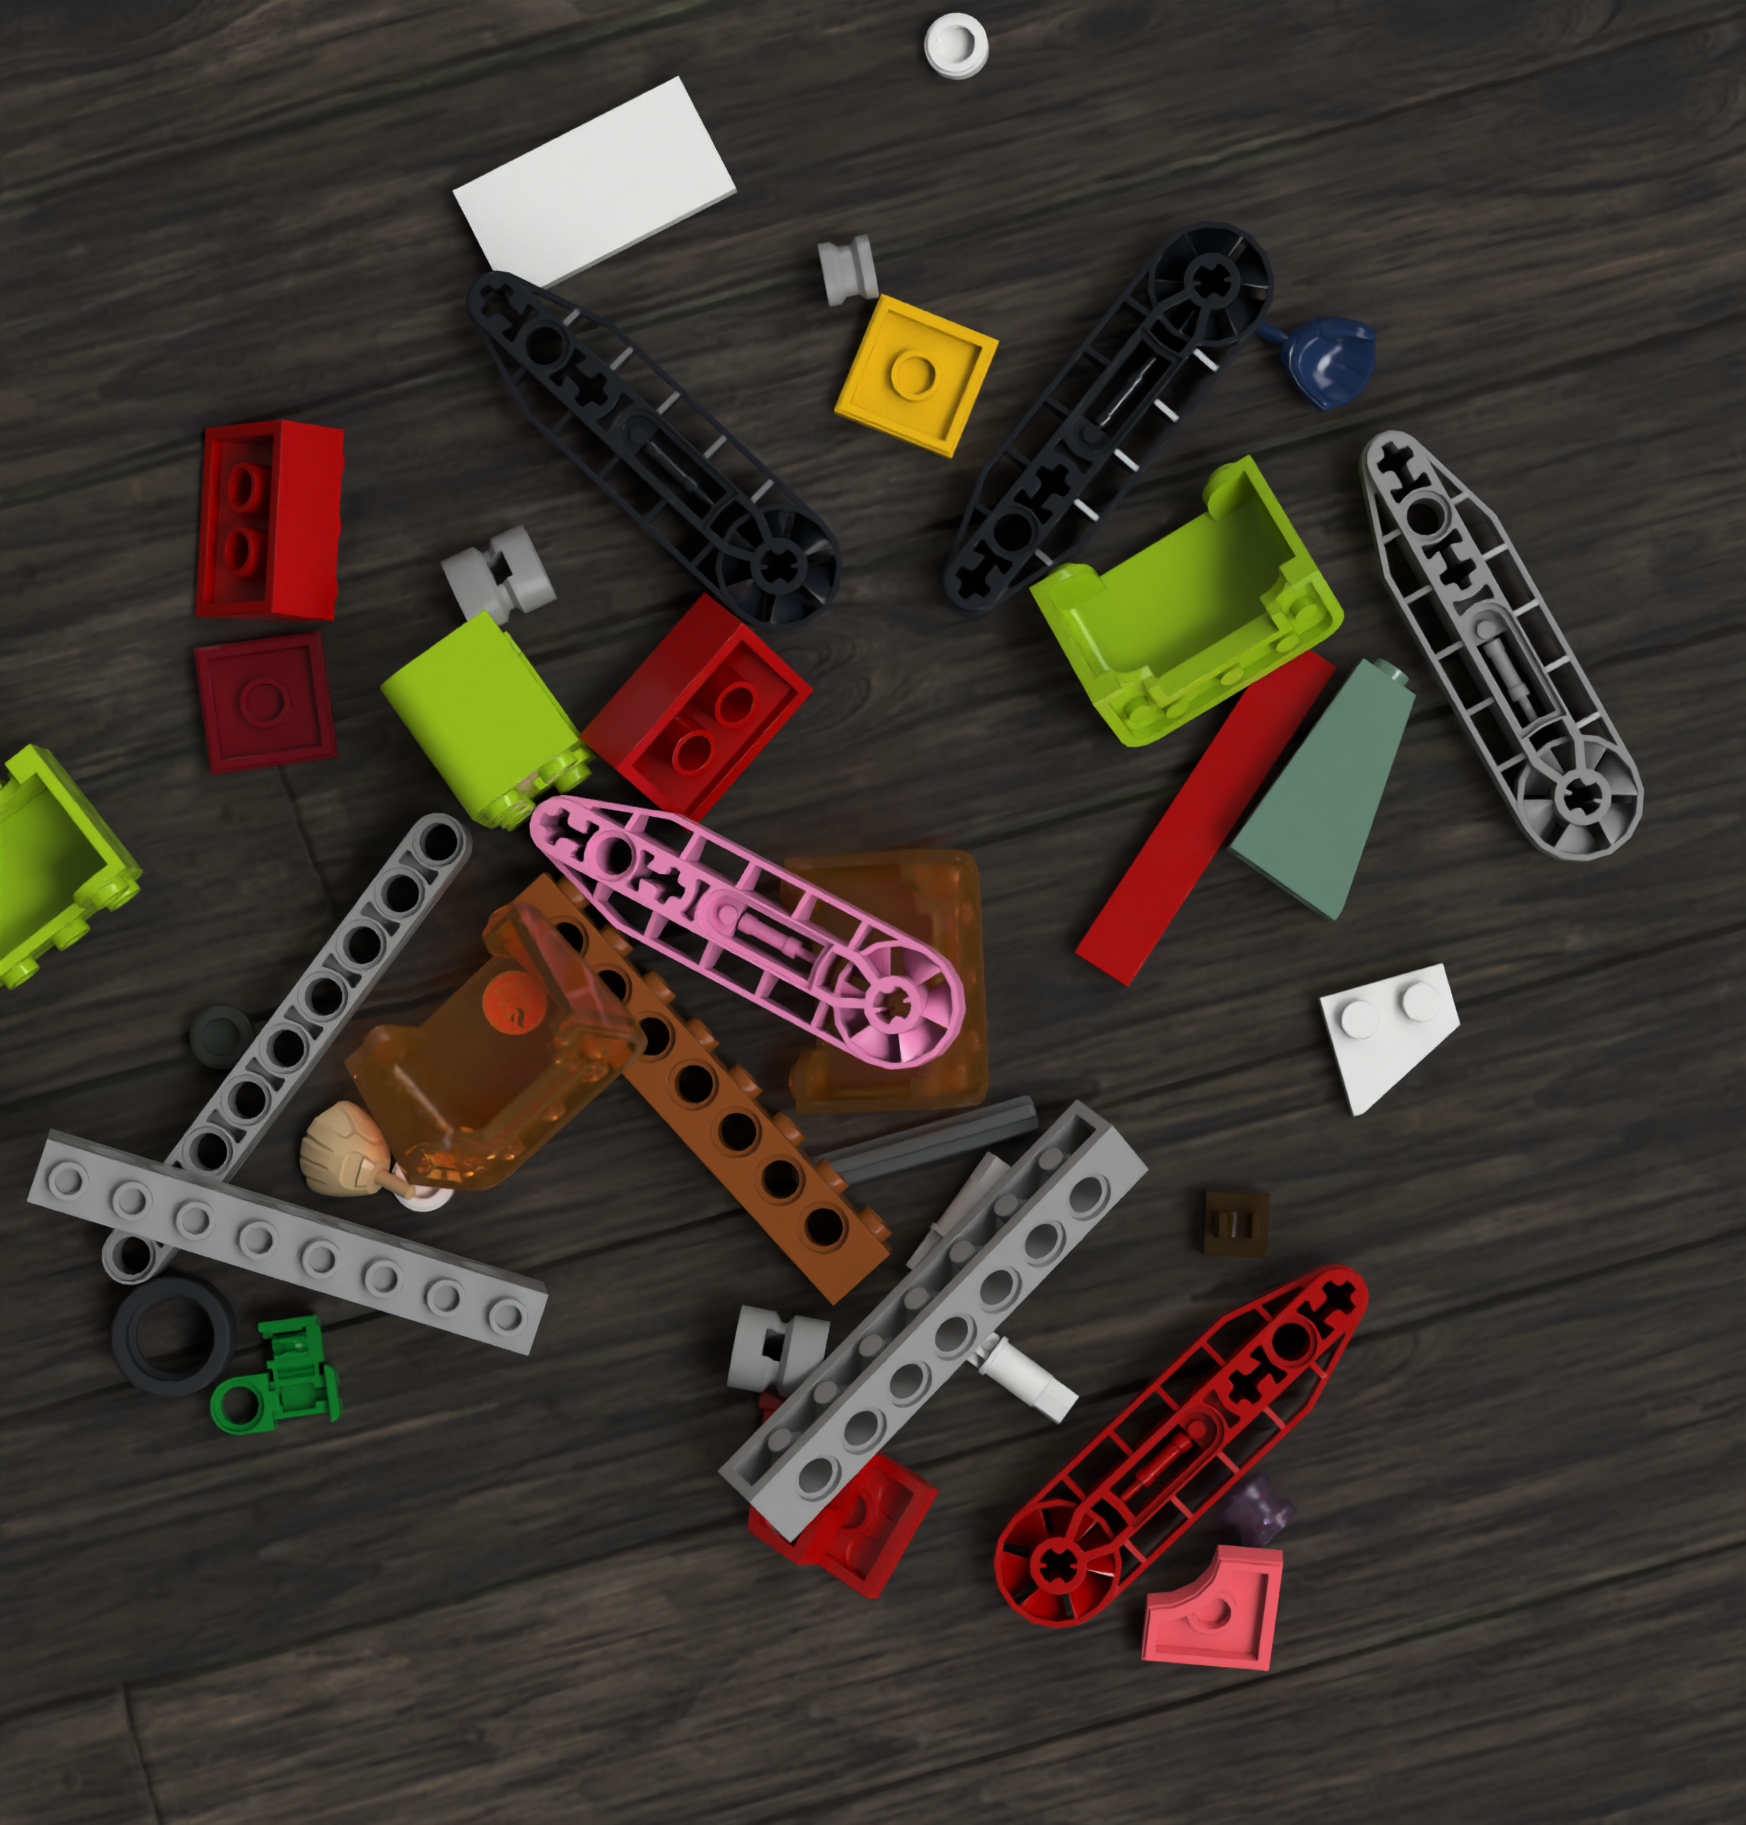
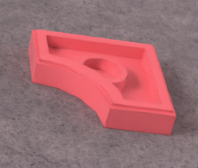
[1141,1545,1283,1671]

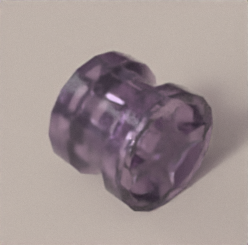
[1215,1471,1297,1548]

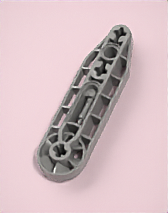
[1358,430,1644,862]

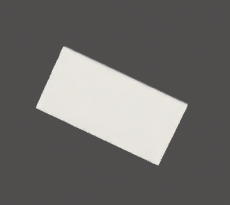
[453,76,737,307]

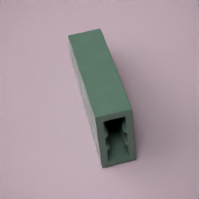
[1225,658,1416,923]

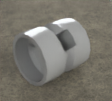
[441,524,557,626]
[727,1305,830,1398]

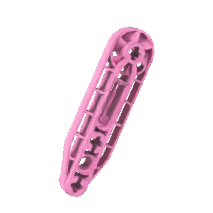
[529,795,966,1070]

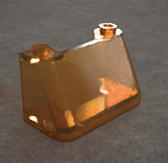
[780,848,989,1115]
[344,901,648,1192]

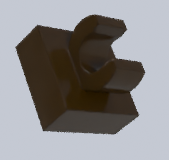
[1202,1190,1270,1258]

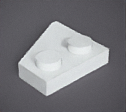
[1317,963,1460,1116]

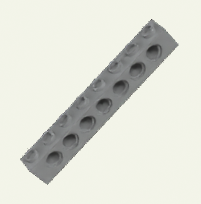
[718,1100,1149,1543]
[27,1128,549,1356]

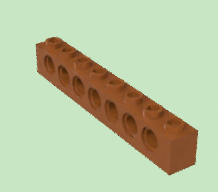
[487,872,893,1306]

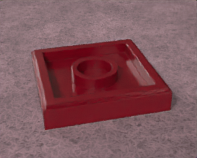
[194,631,340,776]

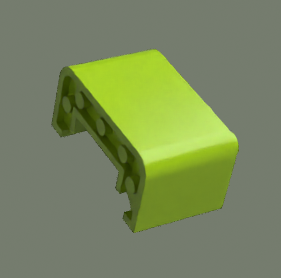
[380,609,597,832]
[0,744,143,991]

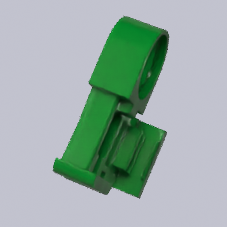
[210,1313,344,1435]

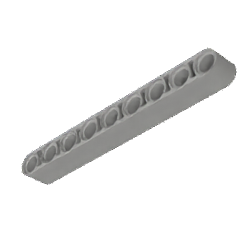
[102,813,473,1285]

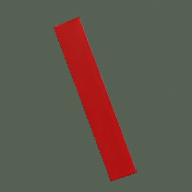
[1074,649,1337,987]

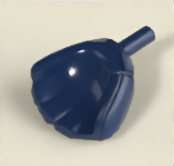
[1255,317,1376,412]

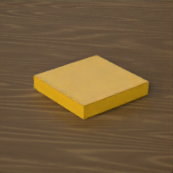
[834,293,999,461]

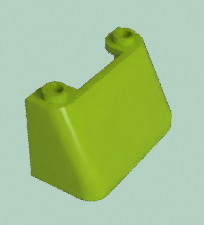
[1029,454,1344,747]

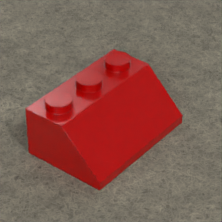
[195,420,345,623]
[578,592,814,833]

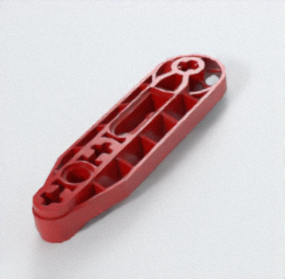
[993,1263,1369,1629]

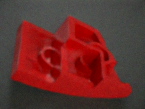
[748,1389,940,1599]

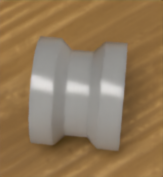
[817,234,879,307]

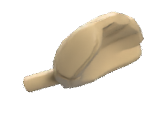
[299,1101,416,1200]

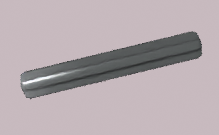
[791,1095,1039,1190]

